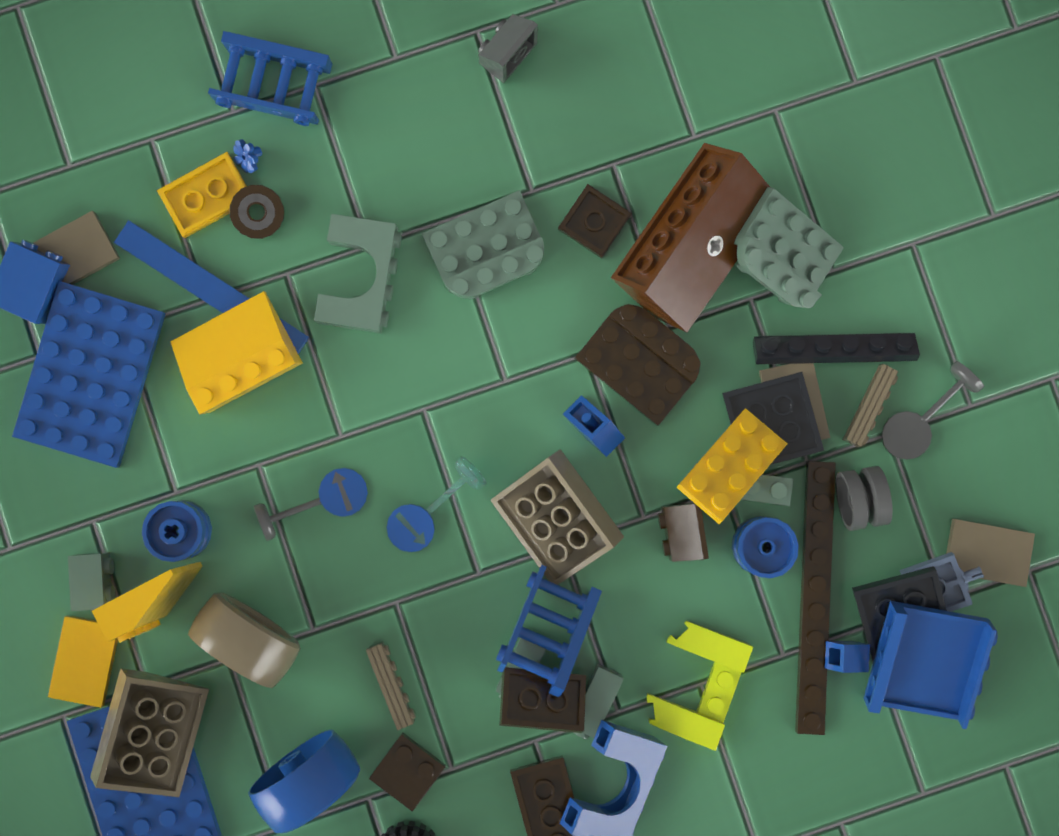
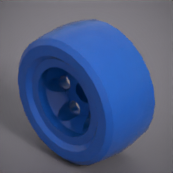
[248,729,360,833]

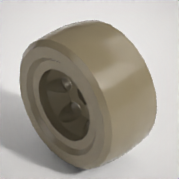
[188,592,301,688]

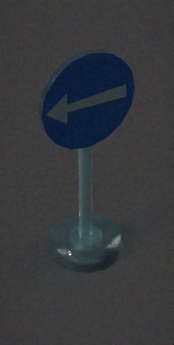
[387,456,487,552]

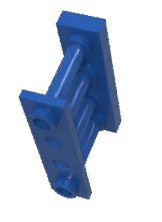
[208,31,332,126]
[496,565,602,697]

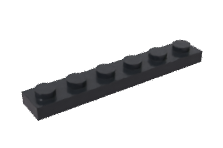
[753,333,920,365]

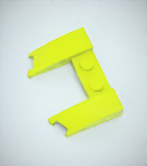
[646,621,753,751]

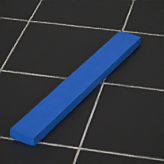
[114,220,310,354]

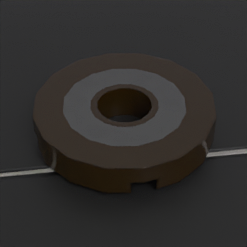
[230,185,284,239]

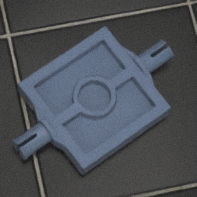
[899,552,984,612]

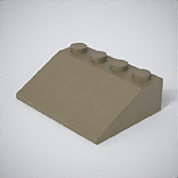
[491,449,624,585]
[90,668,209,797]

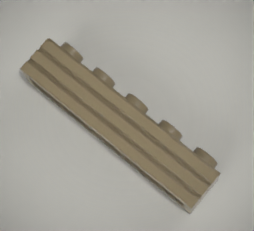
[842,364,898,447]
[366,642,416,730]

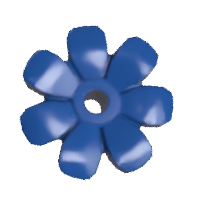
[233,139,262,173]

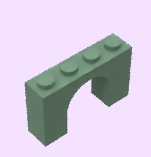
[314,214,402,334]
[496,638,624,739]

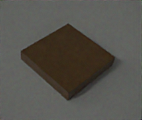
[558,184,632,259]

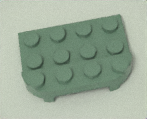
[734,187,844,308]
[422,190,544,299]

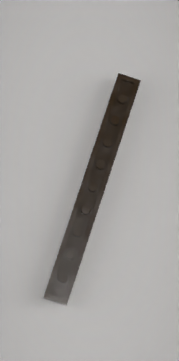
[795,461,836,735]

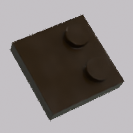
[369,732,446,812]

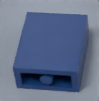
[0,239,70,324]

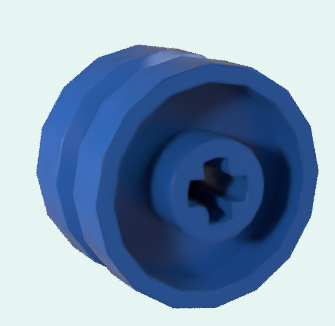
[142,500,212,562]
[732,516,799,578]

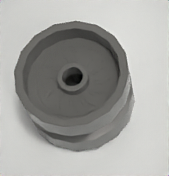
[835,466,893,531]

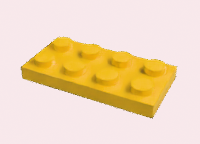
[676,408,788,524]

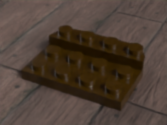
[574,304,701,426]

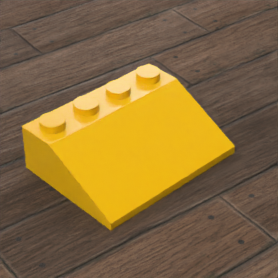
[170,291,303,415]
[92,562,203,643]

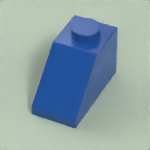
[563,395,625,457]

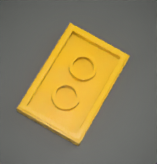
[157,152,247,238]
[48,615,118,708]

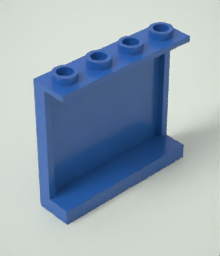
[863,601,998,729]

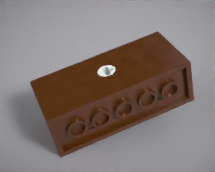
[611,143,771,332]

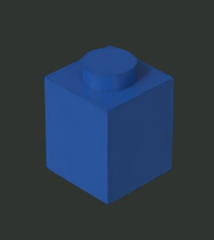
[825,641,870,673]

